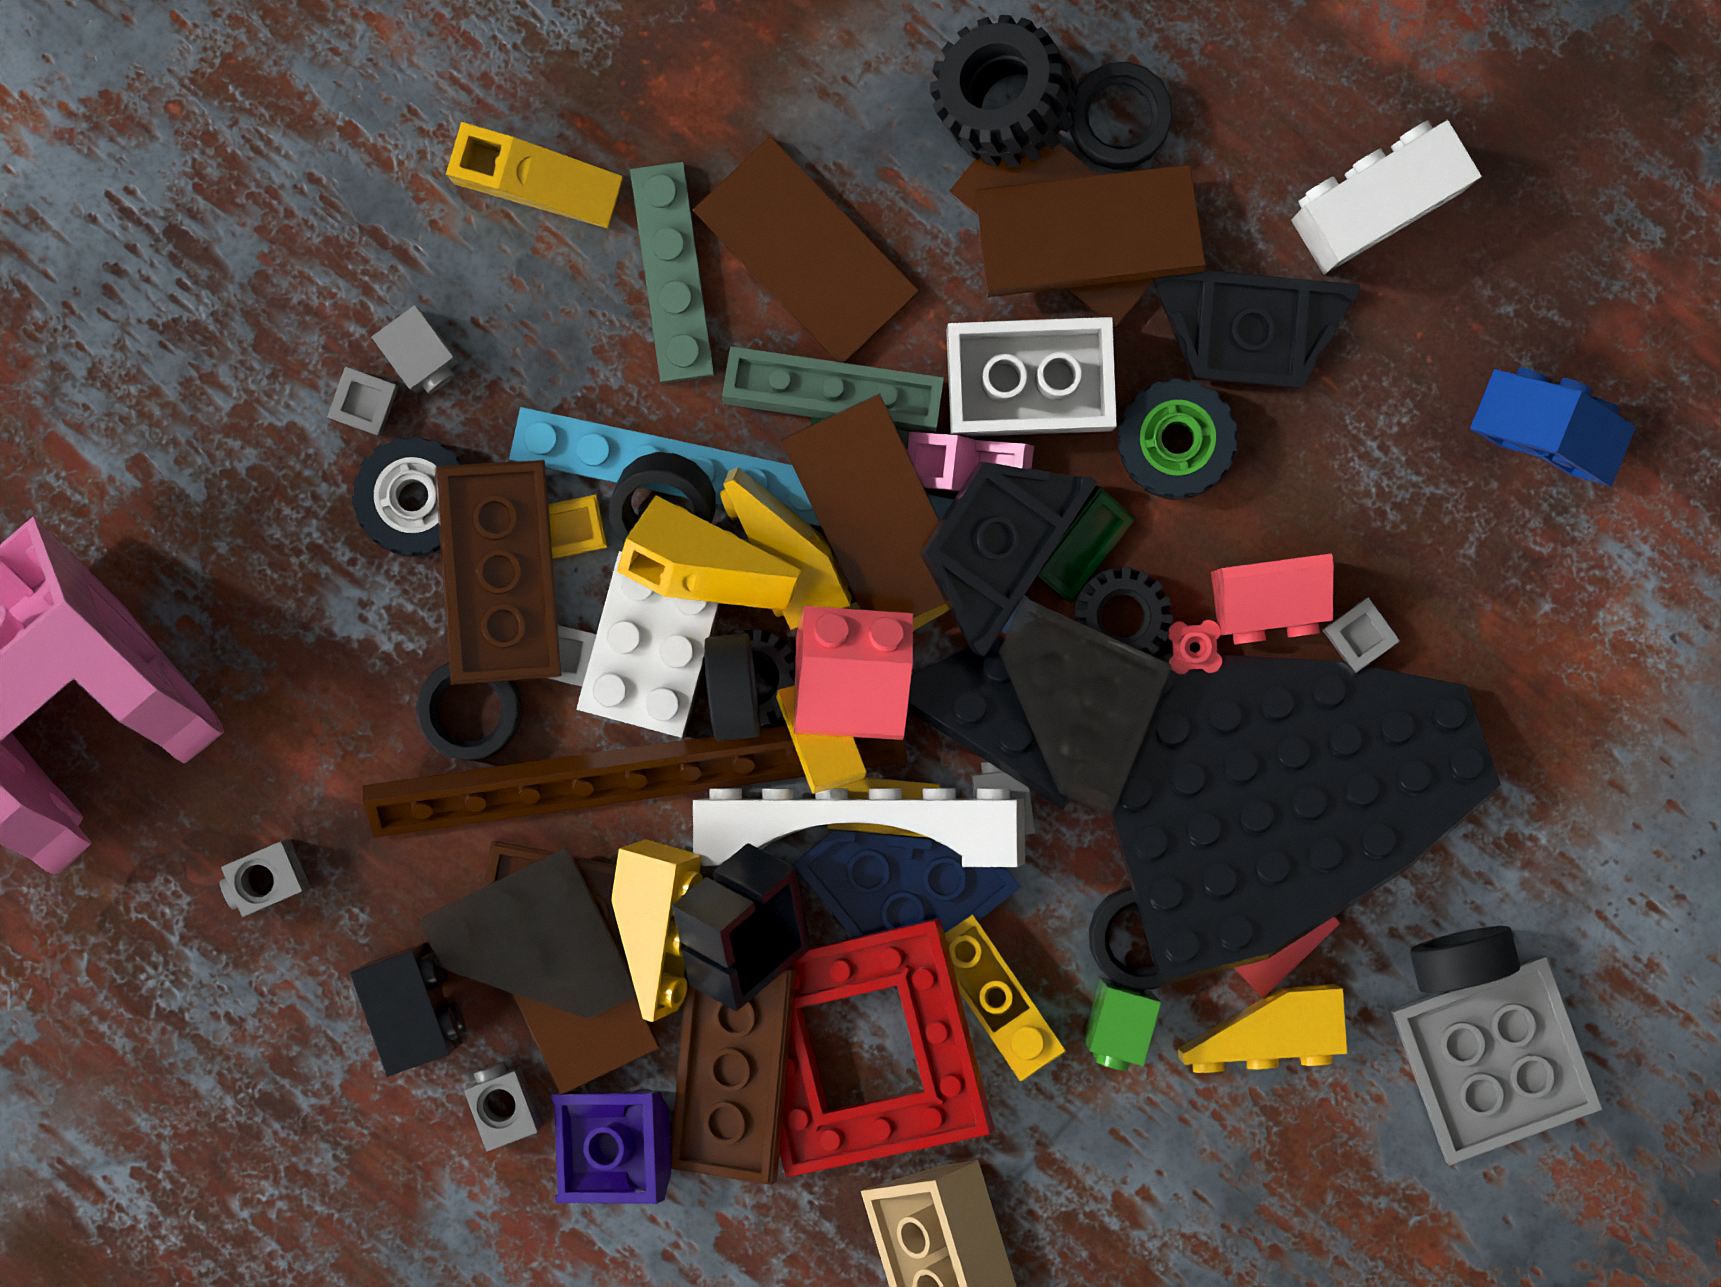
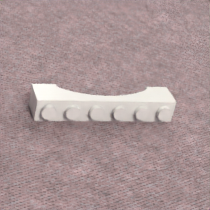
[693,788,1025,867]

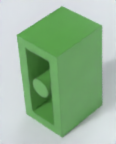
[1083,978,1161,1071]

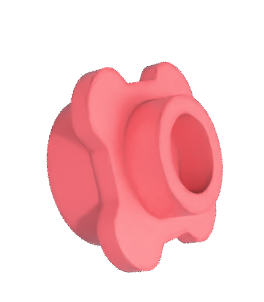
[1168,620,1222,675]

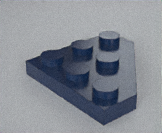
[792,829,1021,990]

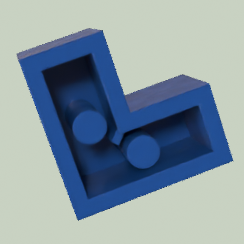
[1470,367,1636,487]

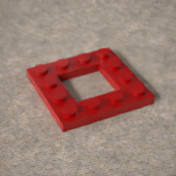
[780,918,995,1178]

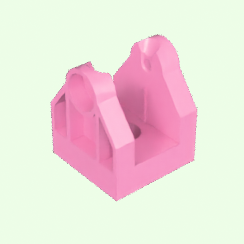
[0,516,224,875]

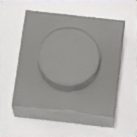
[327,367,399,437]
[1322,597,1400,673]
[548,625,596,686]

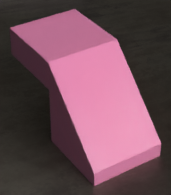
[907,432,1034,493]

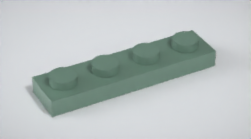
[630,162,714,384]
[722,346,944,434]

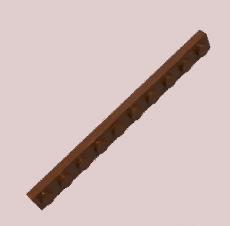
[363,726,907,838]

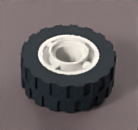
[352,436,463,558]

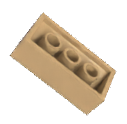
[861,1160,1017,1287]

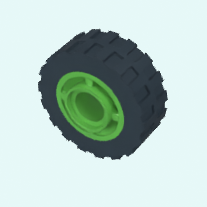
[1118,378,1238,500]

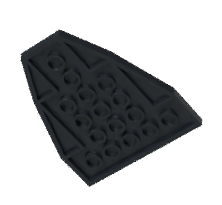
[1071,653,1501,986]

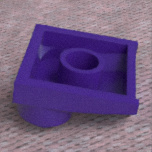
[551,1089,671,1204]

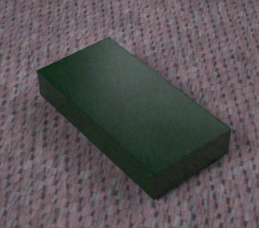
[1037,485,1136,603]

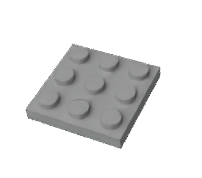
[1390,955,1602,1165]

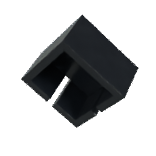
[672,843,811,1012]
[349,942,466,1077]

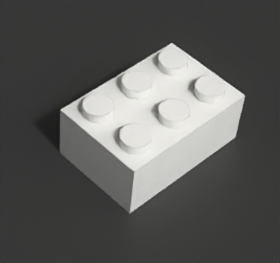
[1291,120,1482,275]
[946,317,1117,437]
[576,551,721,738]

